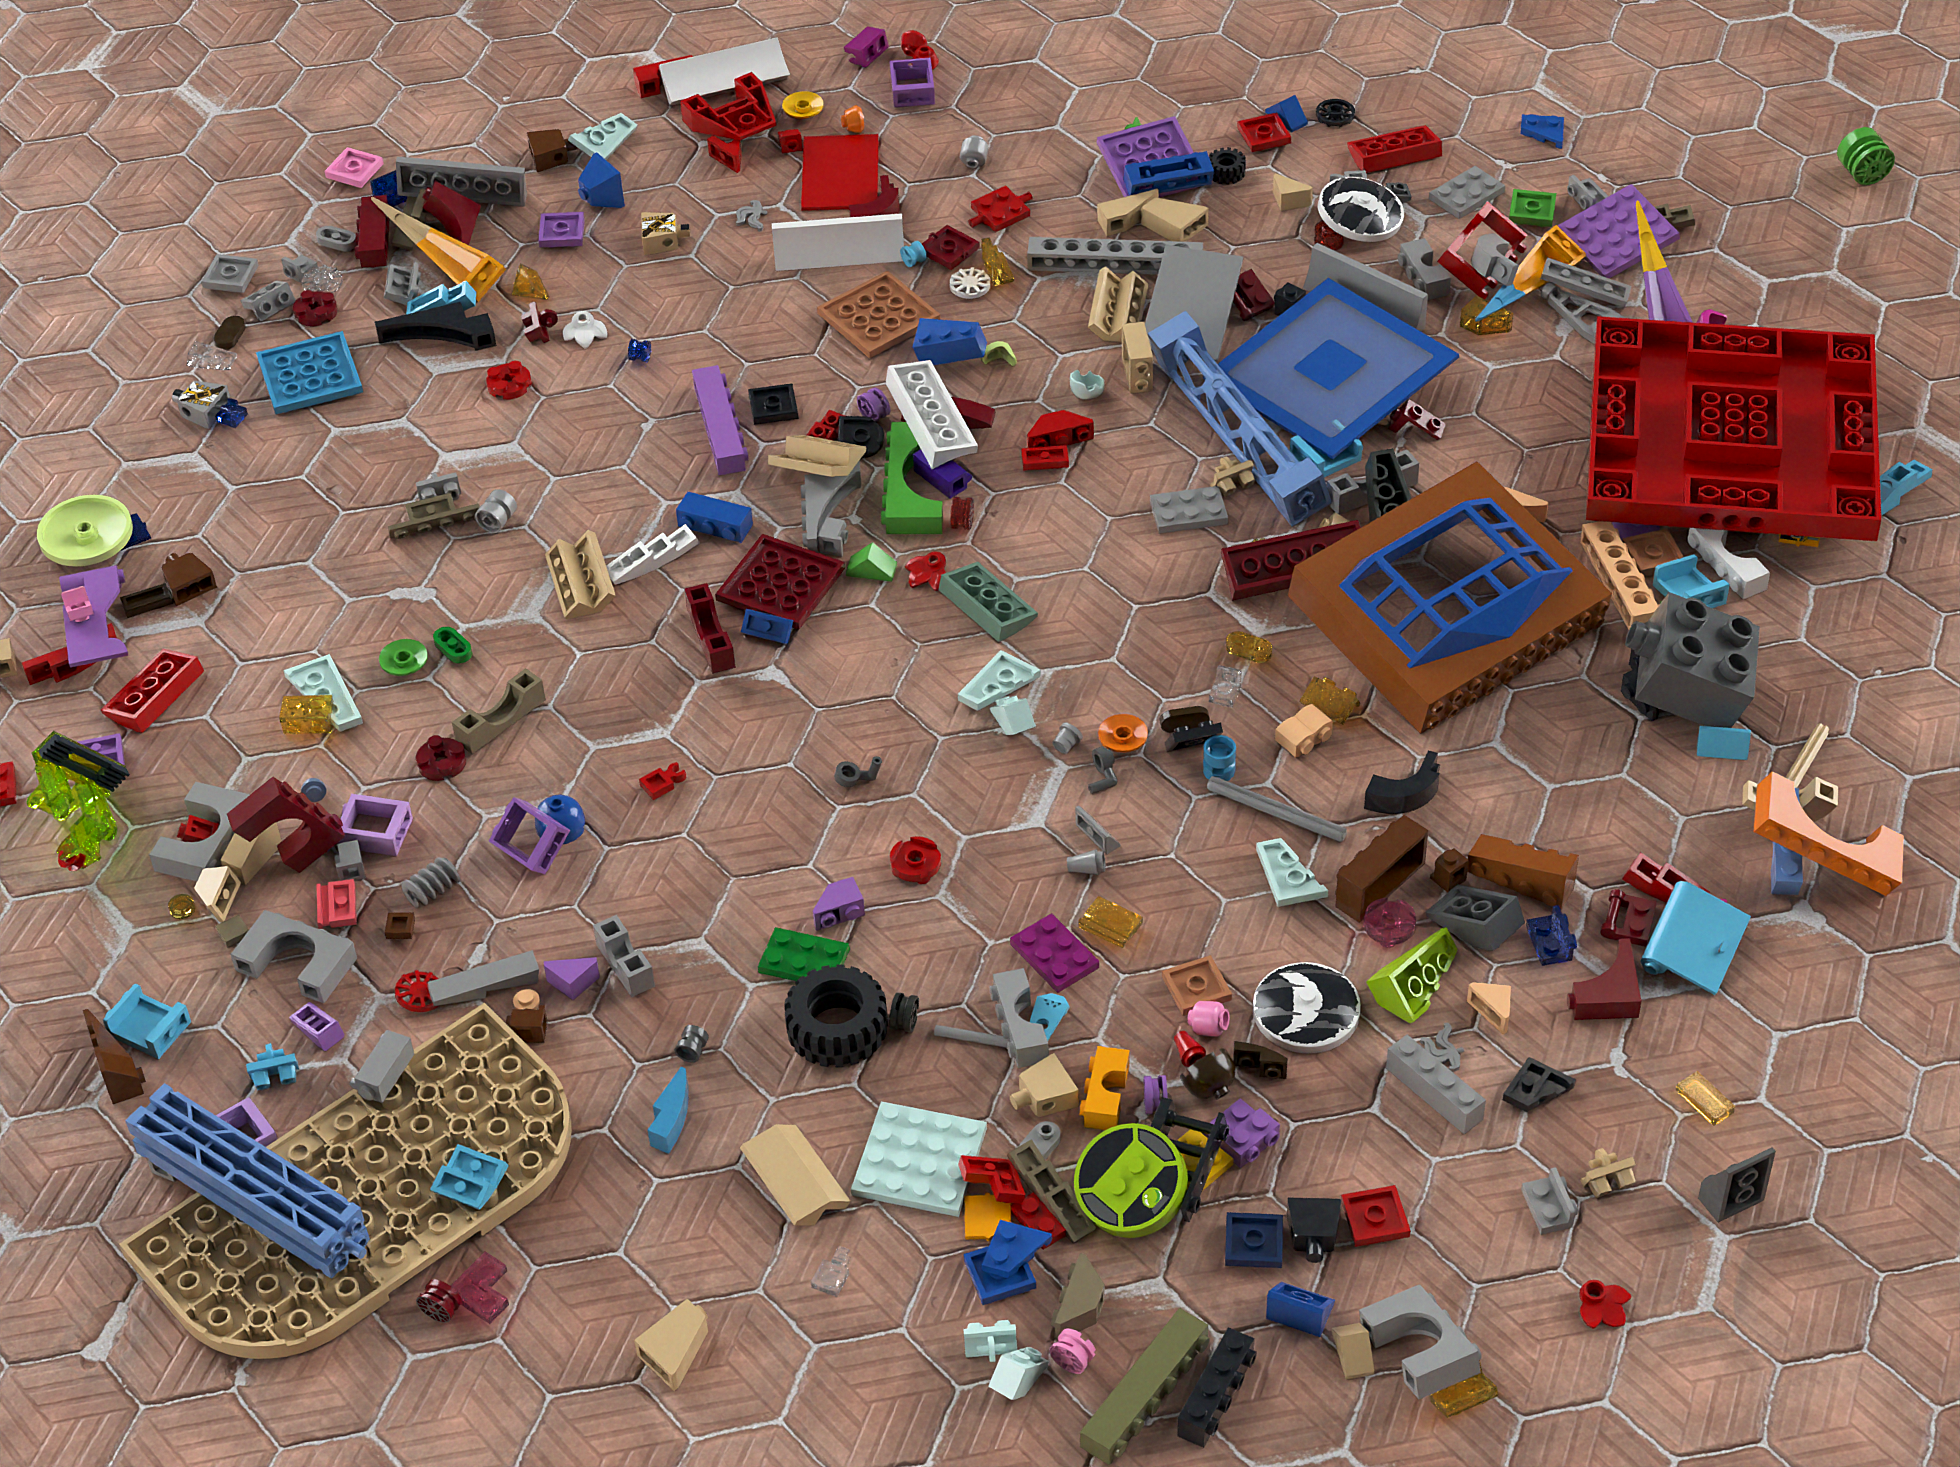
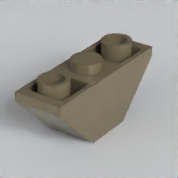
[1051,1253,1105,1339]

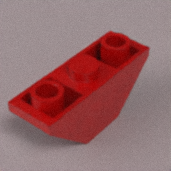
[1027,410,1094,448]

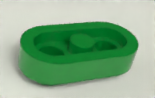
[433,627,472,663]

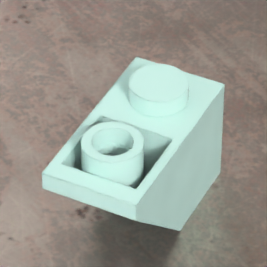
[990,695,1036,735]
[988,1347,1049,1400]

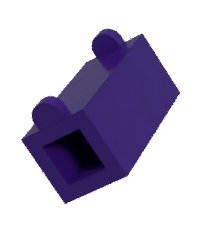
[913,449,972,499]

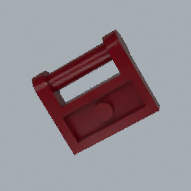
[1233,269,1275,321]
[1600,889,1657,947]

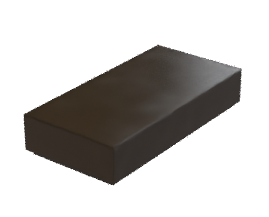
[120,583,173,618]

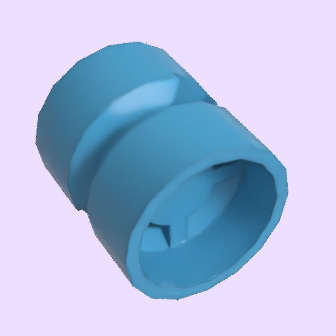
[1203,735,1236,781]

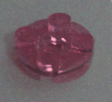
[1363,898,1416,948]

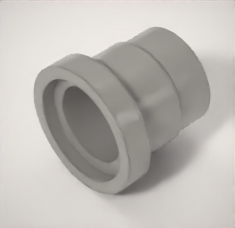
[1052,723,1083,754]

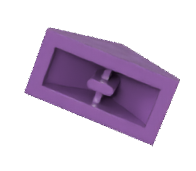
[544,957,600,1000]

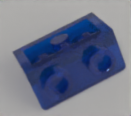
[370,170,408,207]
[1526,905,1577,966]

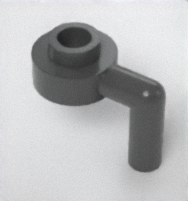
[1088,746,1118,794]
[834,756,882,787]

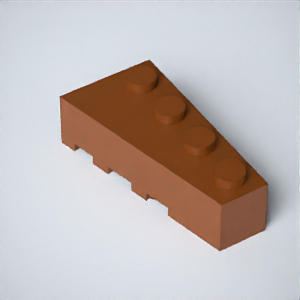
[1467,834,1579,910]

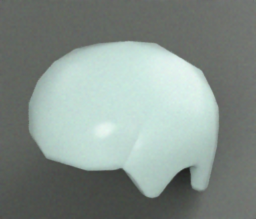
[1070,370,1105,399]

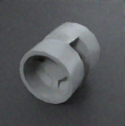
[475,489,517,533]

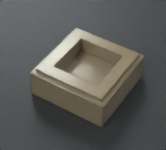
[215,915,249,948]

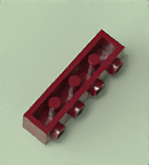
[355,195,390,268]

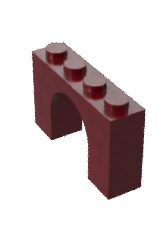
[227,777,345,873]

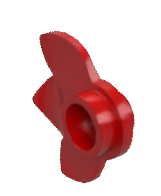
[905,551,946,591]
[1579,1280,1632,1329]

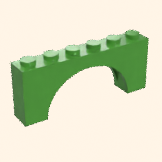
[881,422,943,534]

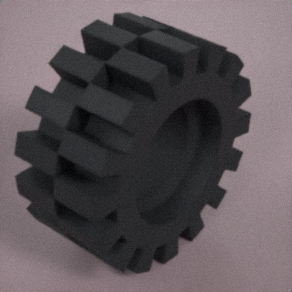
[1209,147,1246,185]

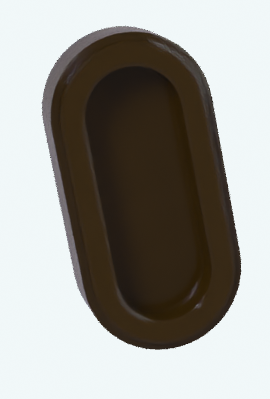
[213,316,246,350]
[1159,706,1210,733]

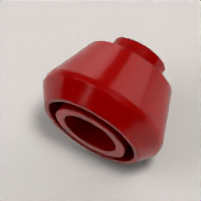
[901,30,928,57]
[911,45,939,70]

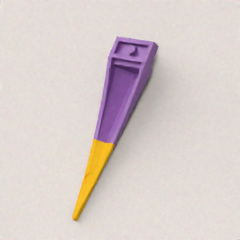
[1636,200,1693,323]

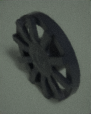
[1316,99,1355,128]

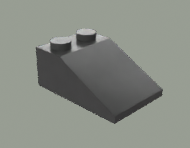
[1425,884,1525,951]
[1698,1147,1776,1223]

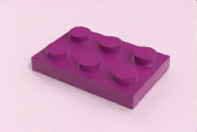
[1010,913,1099,993]

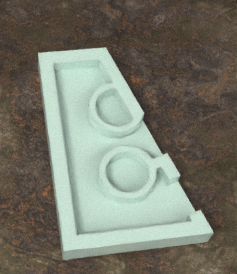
[1256,838,1328,907]

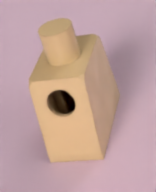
[1010,1053,1079,1117]

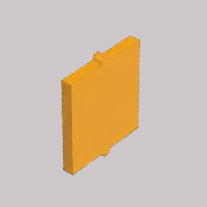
[964,1193,1011,1241]

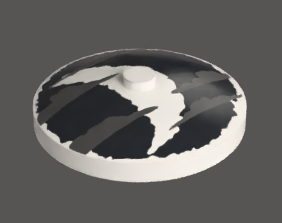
[1318,177,1404,242]
[1253,962,1361,1053]

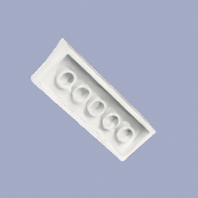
[659,37,790,106]
[772,214,904,271]
[886,360,978,469]

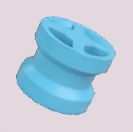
[900,241,926,267]

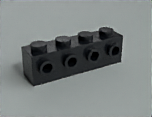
[1177,1327,1257,1448]

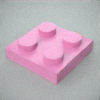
[325,147,384,188]

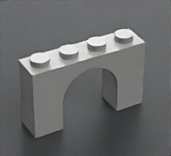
[149,782,250,881]
[230,910,357,1003]
[1359,1284,1481,1400]

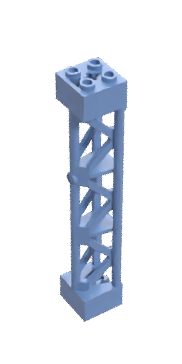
[1147,311,1332,527]

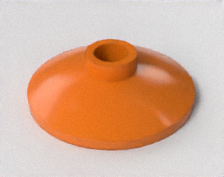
[1098,714,1148,753]

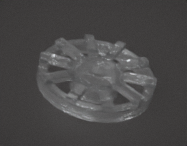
[301,265,343,293]

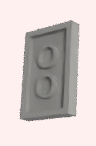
[1429,166,1505,219]
[1150,486,1228,534]

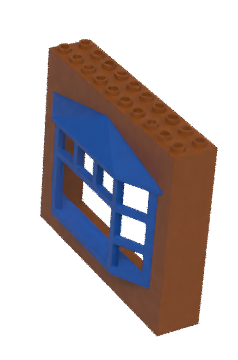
[1288,461,1612,734]

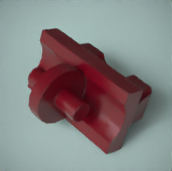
[521,301,558,343]

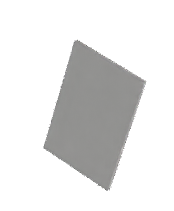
[1145,245,1244,362]

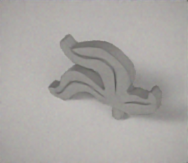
[736,200,767,232]
[1420,1023,1464,1072]

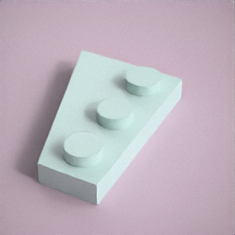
[568,113,638,160]
[958,650,1041,711]

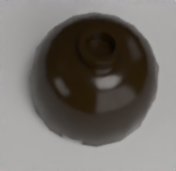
[1180,1048,1235,1100]

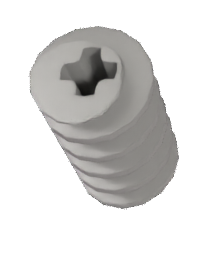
[401,857,461,908]

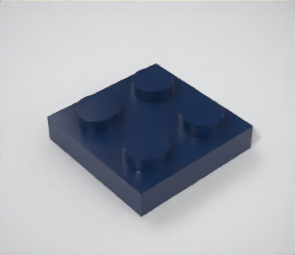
[1225,1212,1283,1268]

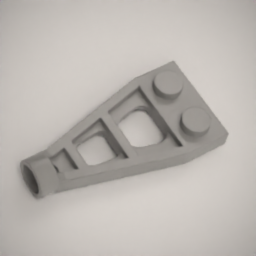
[1541,282,1625,344]

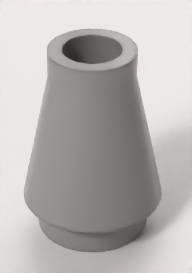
[1067,849,1106,875]

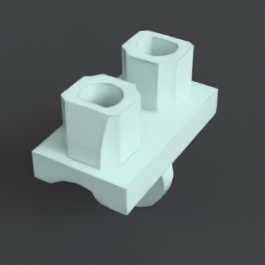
[963,1320,1017,1362]

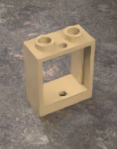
[1122,322,1153,393]

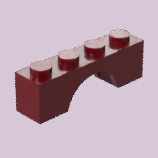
[684,583,736,674]

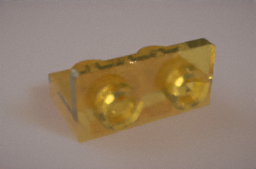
[981,237,1014,286]

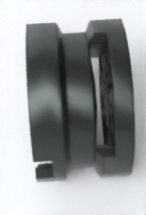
[889,992,919,1033]

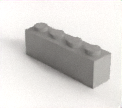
[1386,1035,1486,1134]

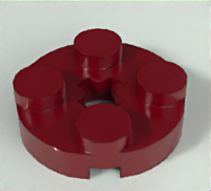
[293,290,338,327]
[415,735,466,781]

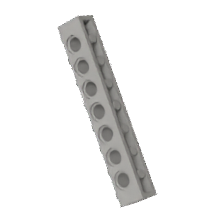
[1027,237,1203,275]

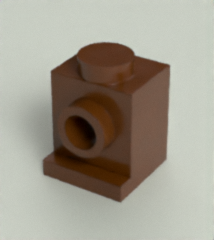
[1430,848,1469,893]
[506,1005,548,1043]

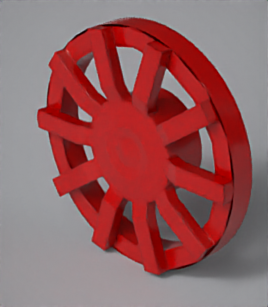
[395,970,440,1012]

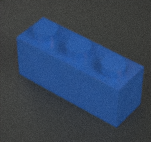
[676,491,753,543]

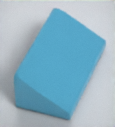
[1697,726,1751,760]

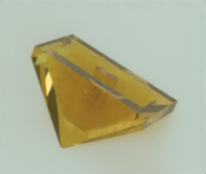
[512,263,550,300]

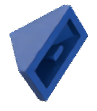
[1265,95,1308,133]

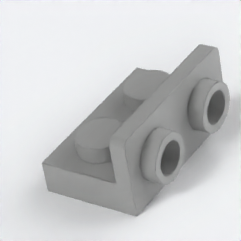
[240,280,296,321]
[1521,1167,1578,1235]

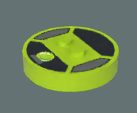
[1074,1123,1188,1238]

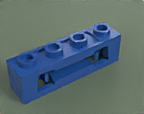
[1123,151,1214,196]

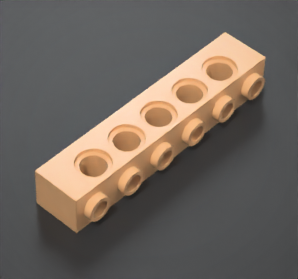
[1581,521,1660,630]

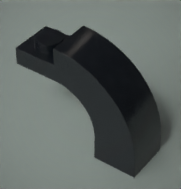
[1364,750,1440,814]

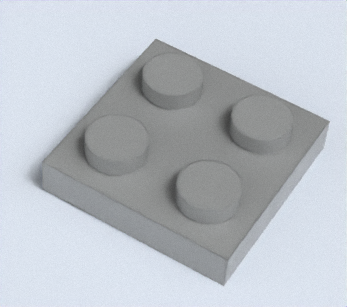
[201,254,259,293]

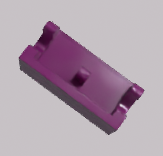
[844,26,889,68]

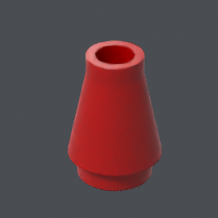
[1174,1031,1206,1067]

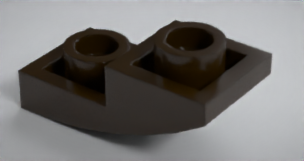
[1233,1041,1288,1079]

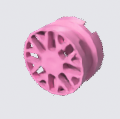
[1050,1329,1096,1374]

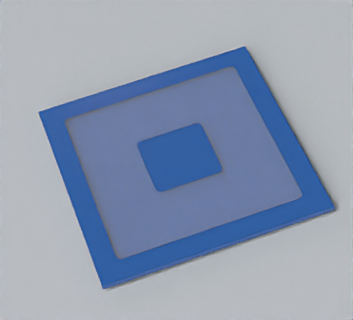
[1203,278,1459,460]

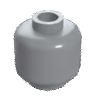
[960,135,989,168]

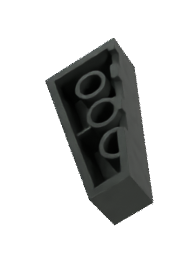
[1365,448,1412,522]

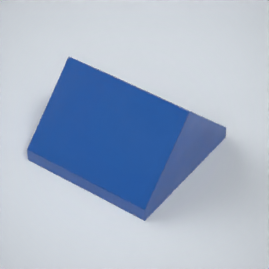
[1266,1282,1335,1337]

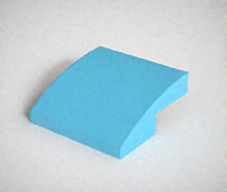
[430,1144,509,1210]

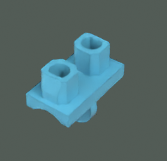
[246,1043,299,1090]

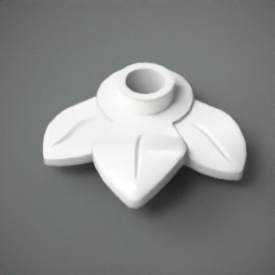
[563,311,607,349]

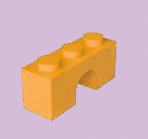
[1080,1046,1130,1130]

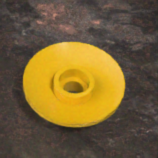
[782,91,824,119]

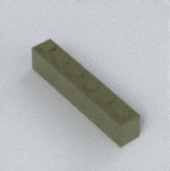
[1080,1308,1210,1465]

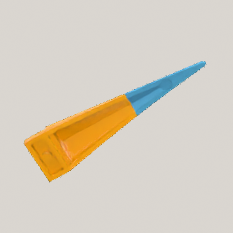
[1475,225,1586,322]

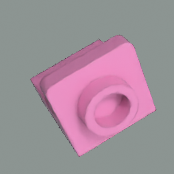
[61,586,94,622]

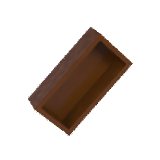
[1335,815,1428,923]

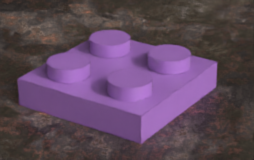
[538,212,585,248]

